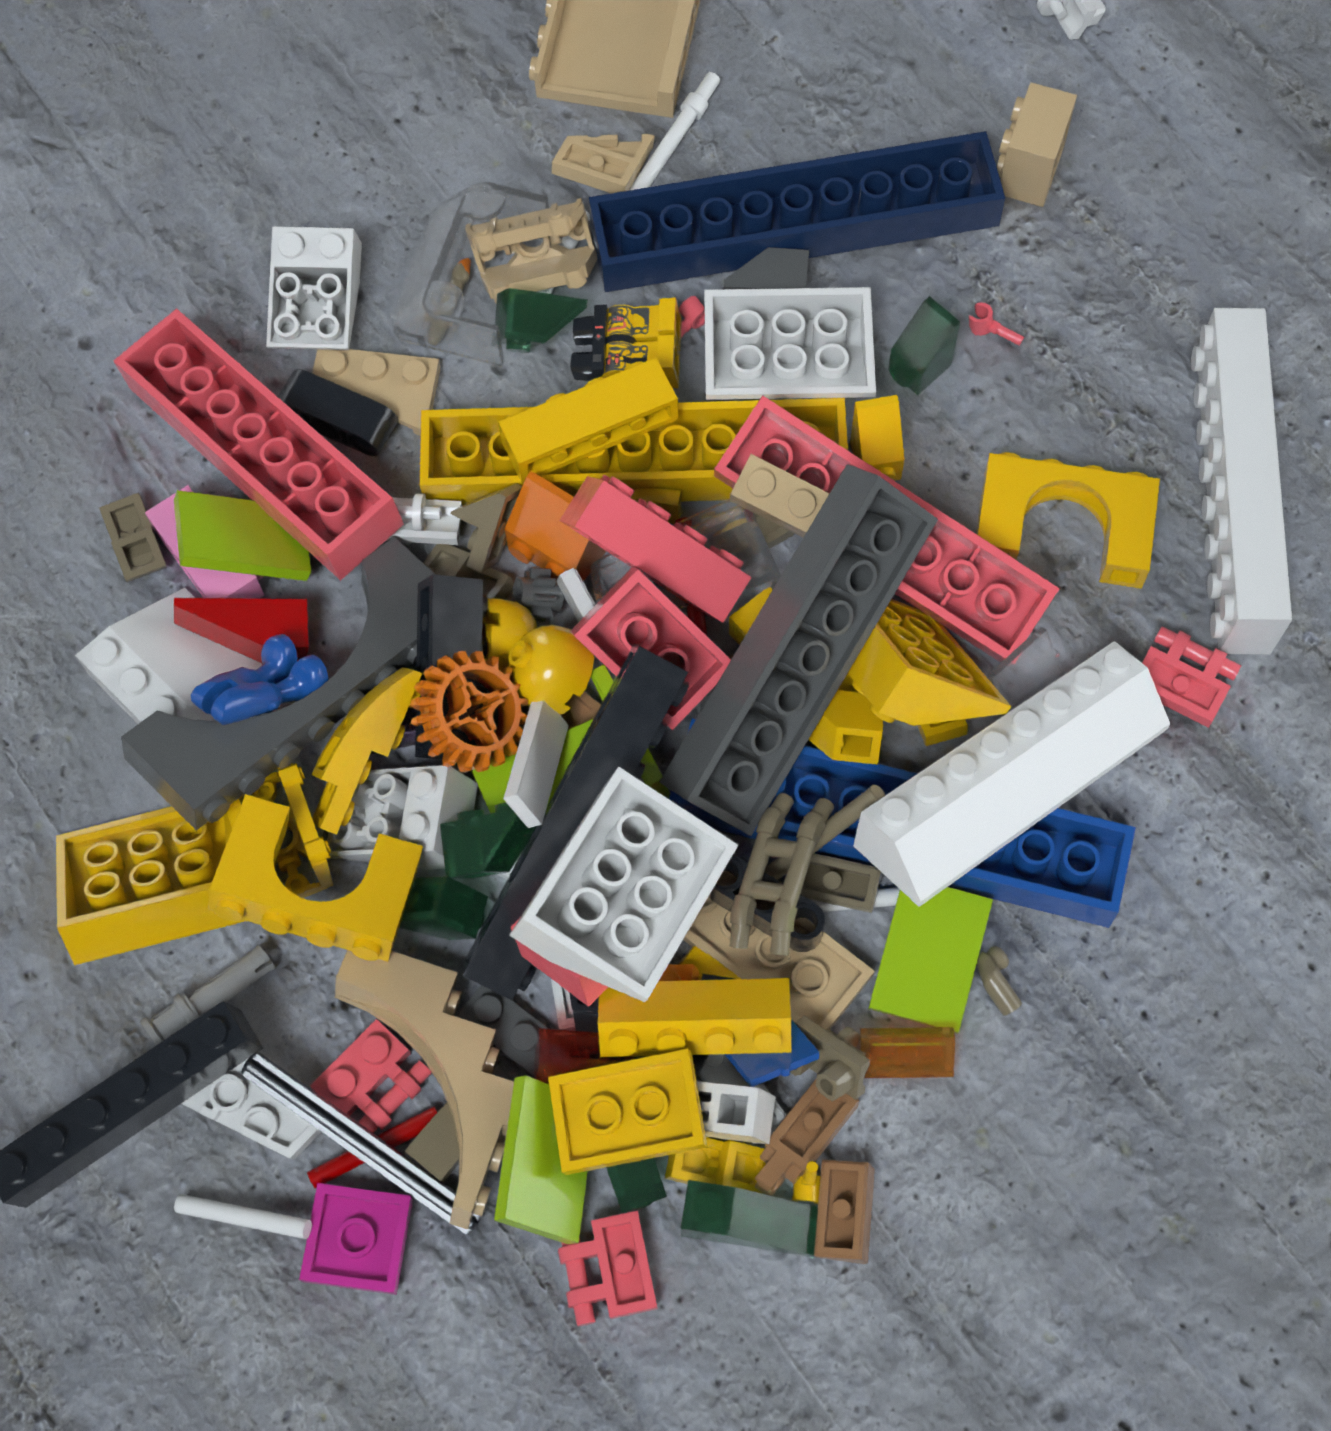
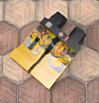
[570,297,682,388]

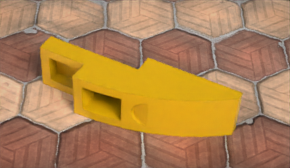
[311,667,422,835]

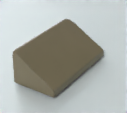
[800,854,883,913]

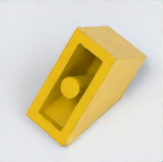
[850,395,905,481]

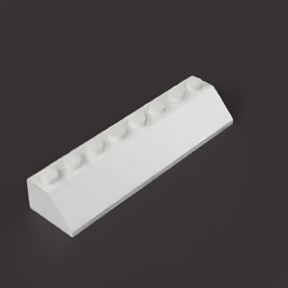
[853,641,1170,907]

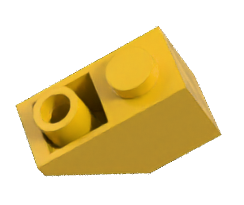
[808,690,883,765]

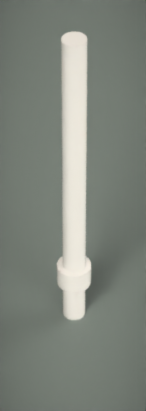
[630,72,720,190]

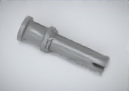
[140,944,276,1045]

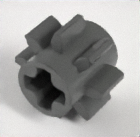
[512,567,564,622]

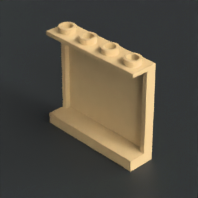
[529,0,701,118]

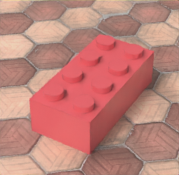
[559,474,752,623]

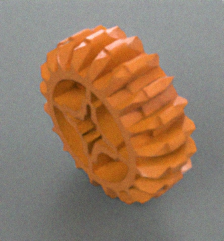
[410,650,529,773]

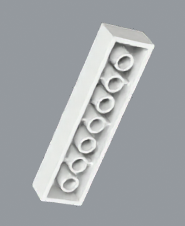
[1191,308,1292,655]

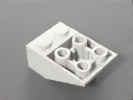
[266,226,362,350]
[327,765,478,870]

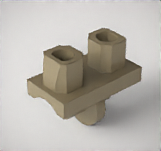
[790,1016,870,1101]

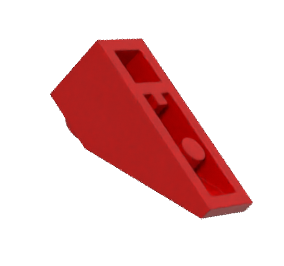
[174,598,308,663]

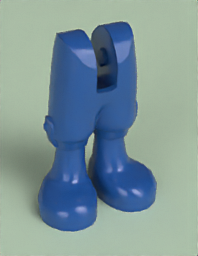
[191,634,329,725]

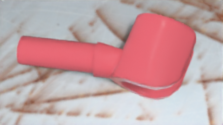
[679,296,705,338]
[969,302,1024,346]

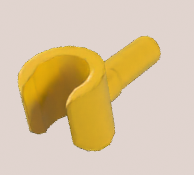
[792,1161,821,1204]

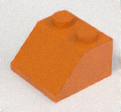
[504,471,606,582]

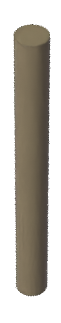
[765,785,885,880]

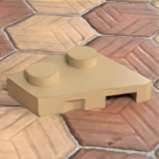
[552,134,654,193]

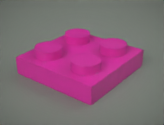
[299,1183,413,1295]

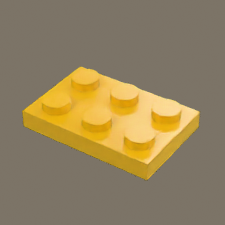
[548,1049,707,1175]

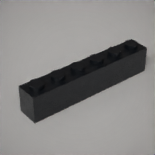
[0,1001,263,1208]

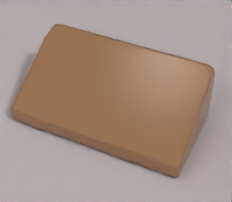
[814,1160,875,1264]

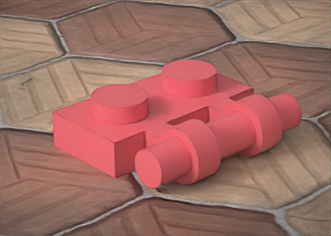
[1142,626,1242,728]
[310,1019,432,1133]
[558,1210,658,1326]

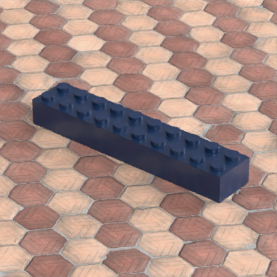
[589,131,1005,293]

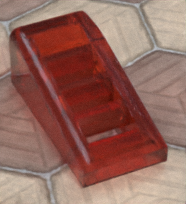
[535,1028,634,1084]

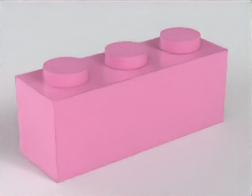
[145,485,265,599]

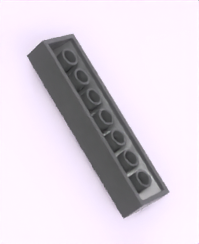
[659,464,938,836]

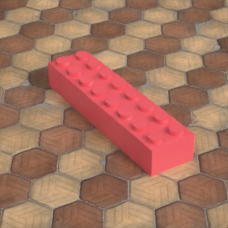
[113,308,404,581]
[714,395,1060,665]

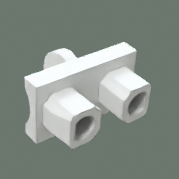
[1036,0,1106,40]
[386,493,462,546]

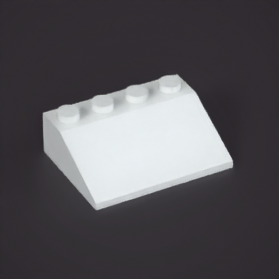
[704,287,876,400]
[75,588,296,724]
[509,767,738,1002]

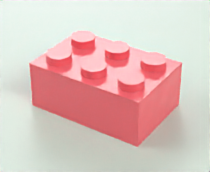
[571,566,731,730]

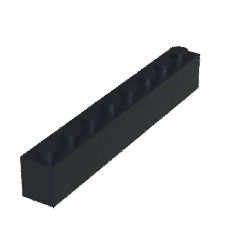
[461,643,689,1000]

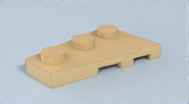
[312,349,441,436]

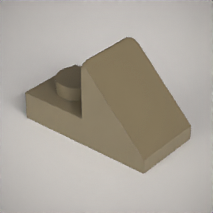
[450,483,522,573]

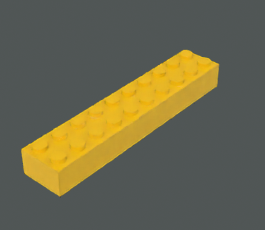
[420,398,848,505]

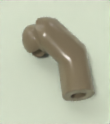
[976,946,1022,1016]

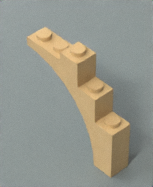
[335,950,514,1230]

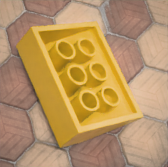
[848,599,1011,726]
[56,806,245,965]

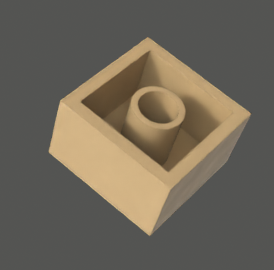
[996,82,1077,207]

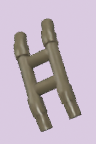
[729,793,834,956]

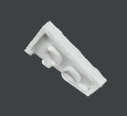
[181,1058,321,1160]

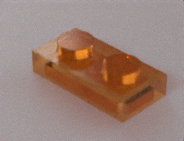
[859,1027,955,1078]

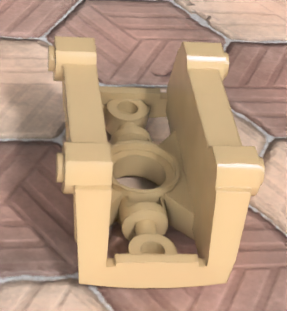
[465,198,597,305]

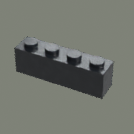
[415,574,488,759]

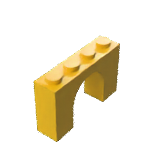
[976,452,1160,589]
[208,794,423,962]

